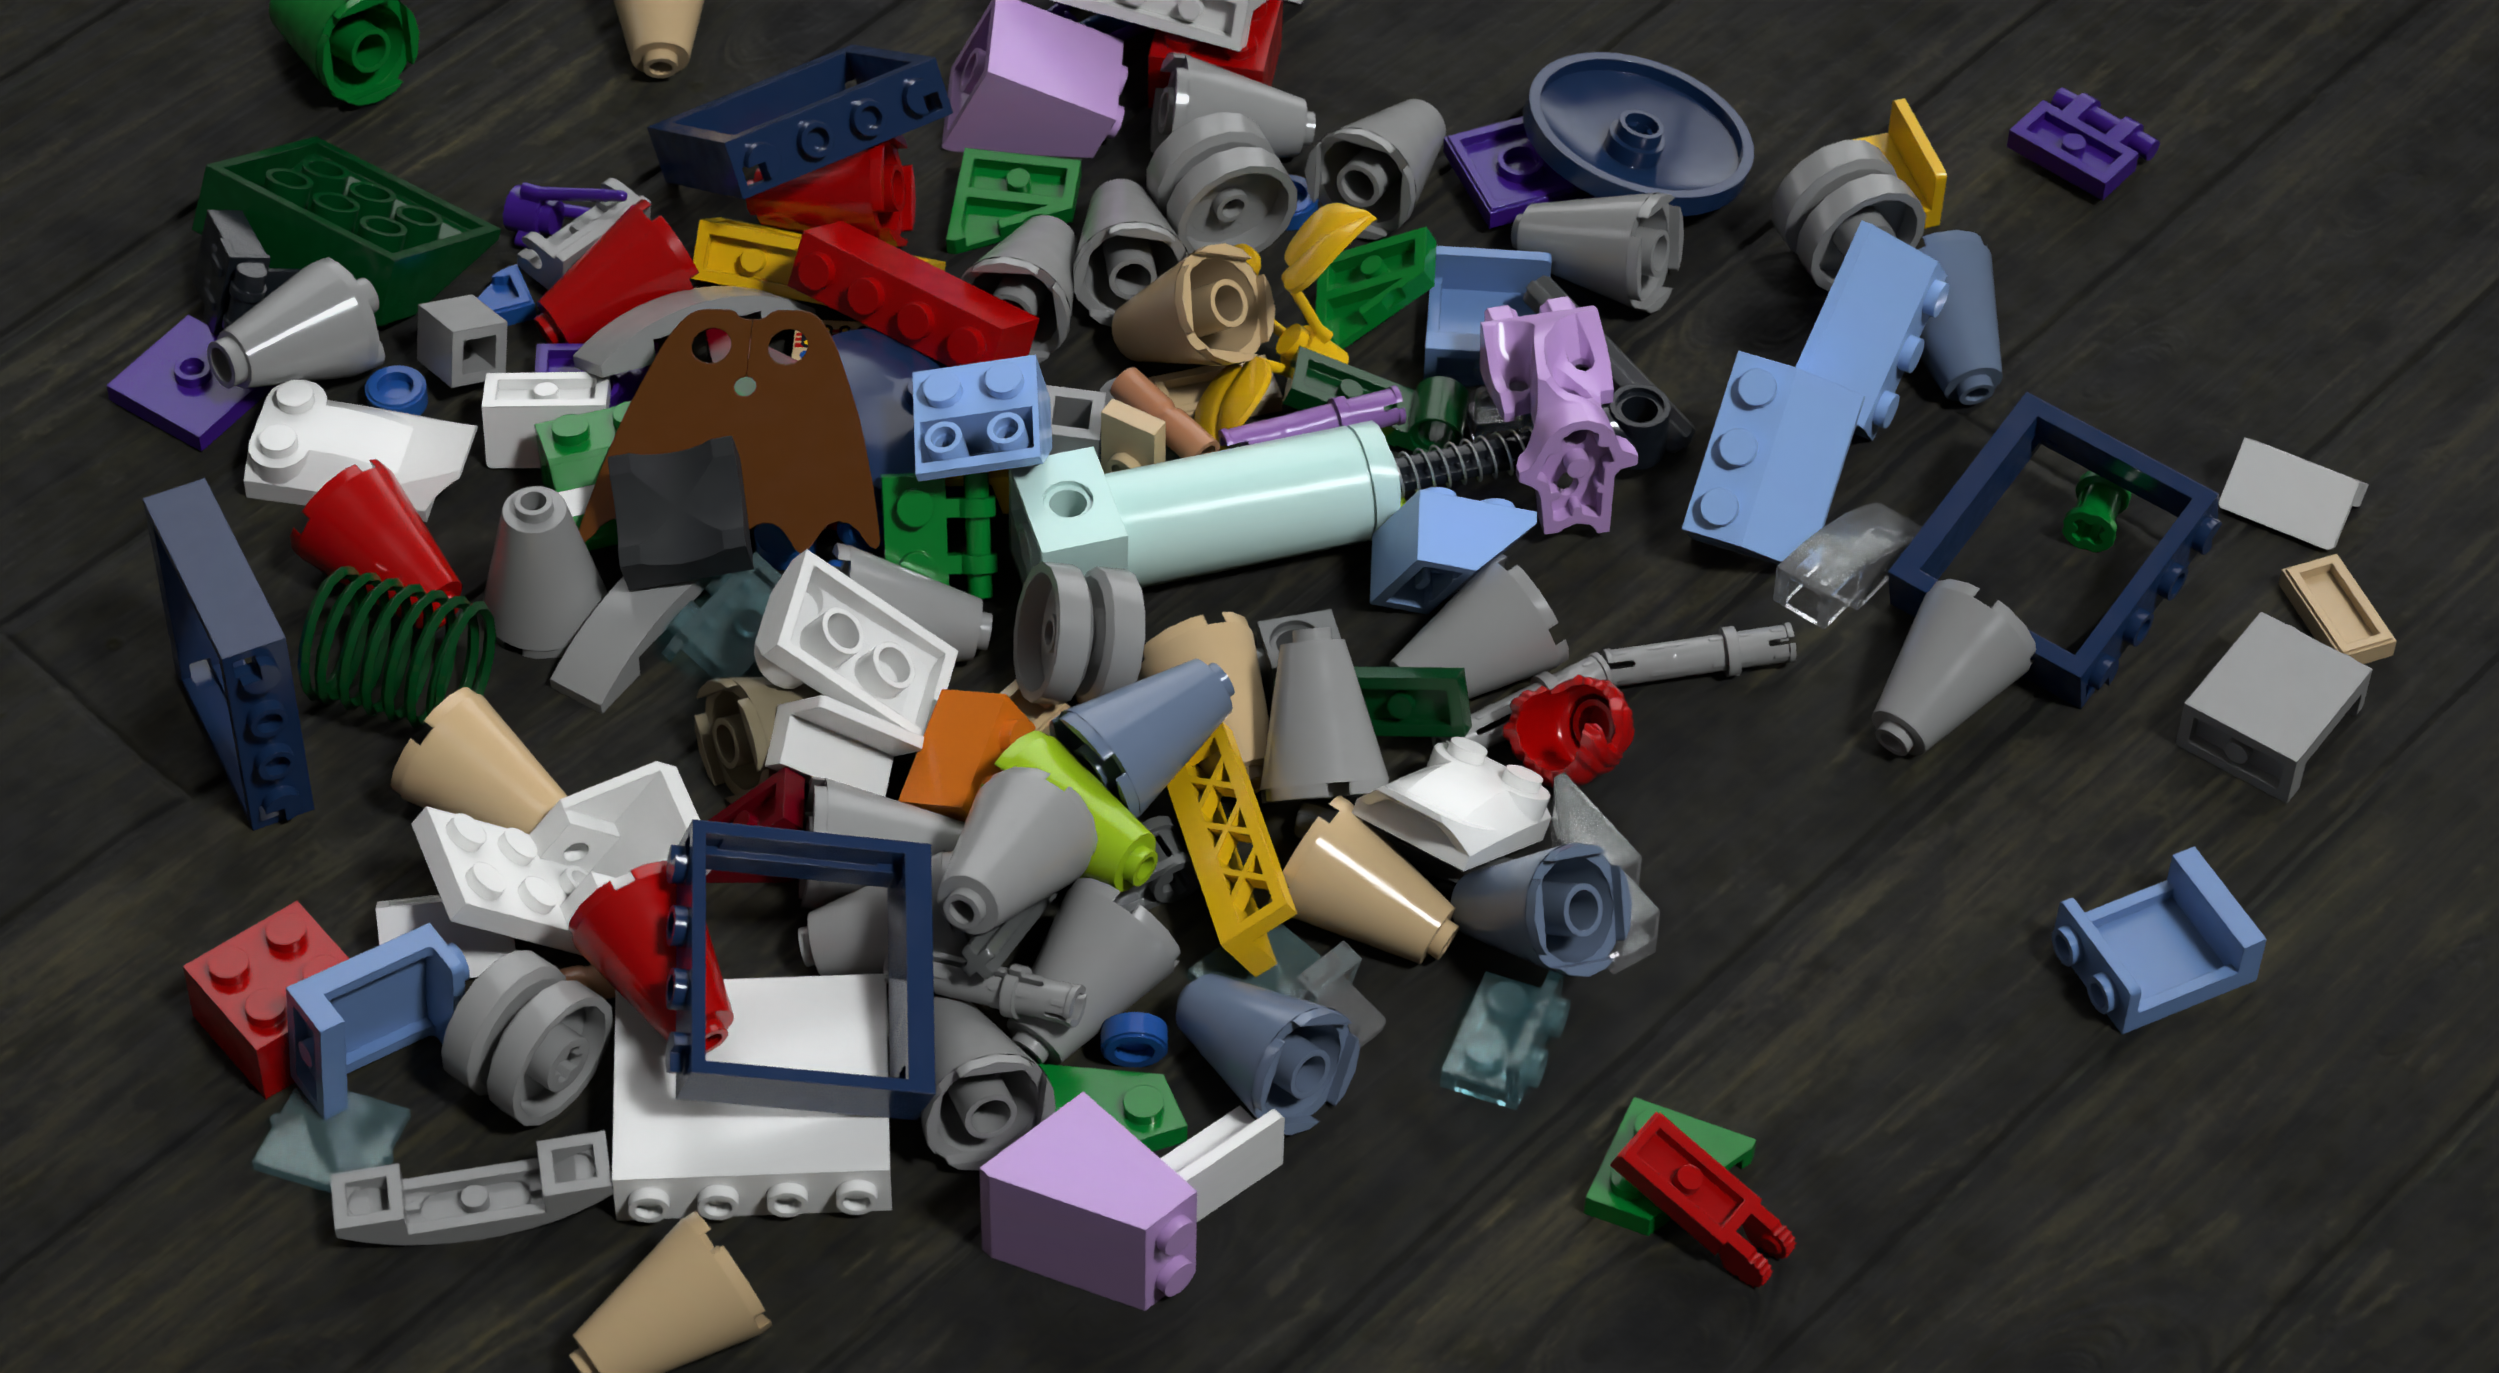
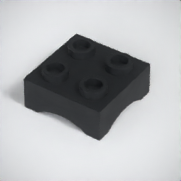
[608,435,754,591]

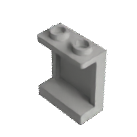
[2175,612,2372,804]

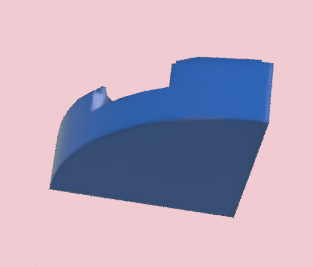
[477,264,536,326]

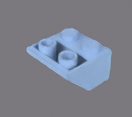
[912,354,1053,482]
[1370,487,1537,614]

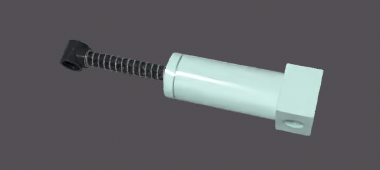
[1008,383,1671,588]

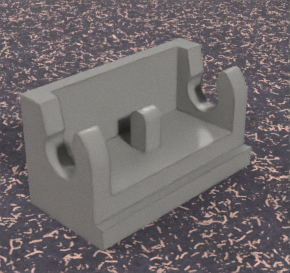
[517,178,651,290]

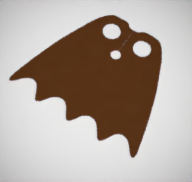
[579,309,880,554]

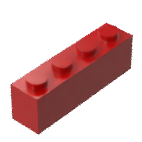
[787,221,1040,367]

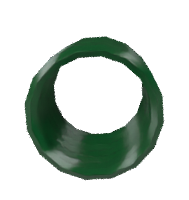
[297,566,496,729]

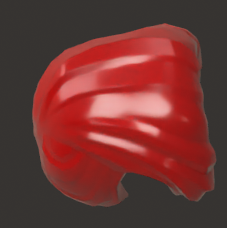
[1503,675,1635,789]

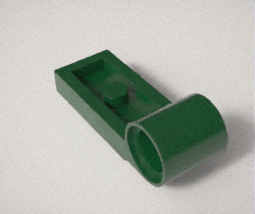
[1282,346,1469,454]
[1274,667,1472,737]

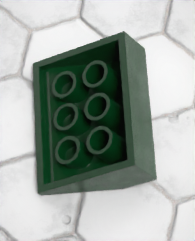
[192,136,501,327]

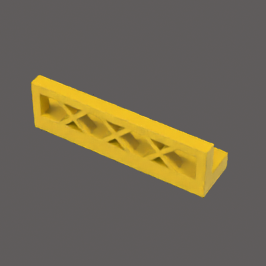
[691,217,946,306]
[1167,722,1297,978]

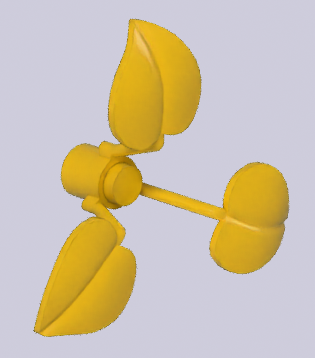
[1194,203,1377,451]

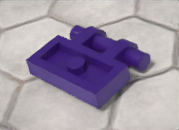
[2007,87,2160,200]

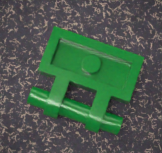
[880,472,998,599]

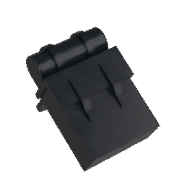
[192,210,301,335]

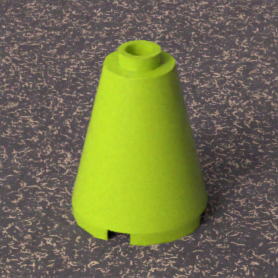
[979,730,1158,892]

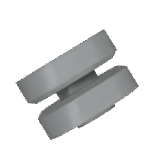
[1146,112,1297,254]
[1770,140,1926,291]
[1013,562,1145,705]
[441,951,613,1126]

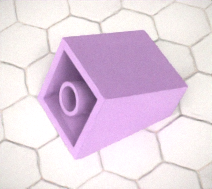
[941,0,1128,158]
[979,1091,1197,1311]

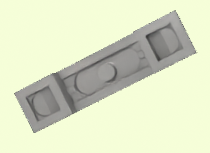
[573,286,816,378]
[550,553,753,714]
[330,1130,613,1245]

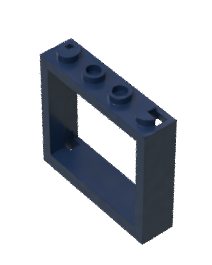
[647,44,953,200]
[1888,392,2222,709]
[142,478,315,831]
[665,819,936,1120]

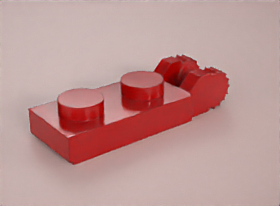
[1610,1112,1797,1288]

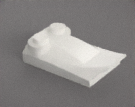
[244,380,478,522]
[754,549,958,736]
[1352,737,1552,871]

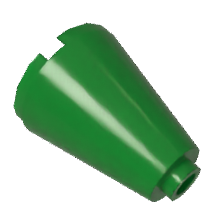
[269,0,419,106]

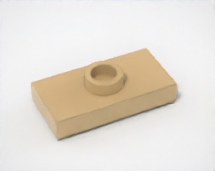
[1101,398,1166,474]

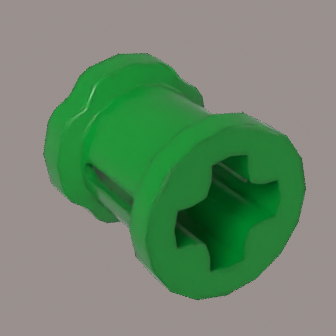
[2062,471,2131,552]

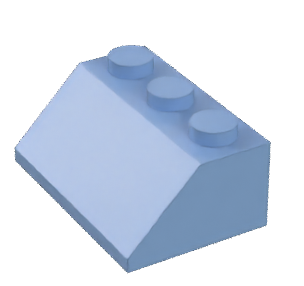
[1796,220,1949,441]
[1682,351,1865,574]

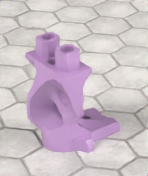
[1479,296,1638,535]

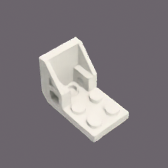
[411,761,711,955]

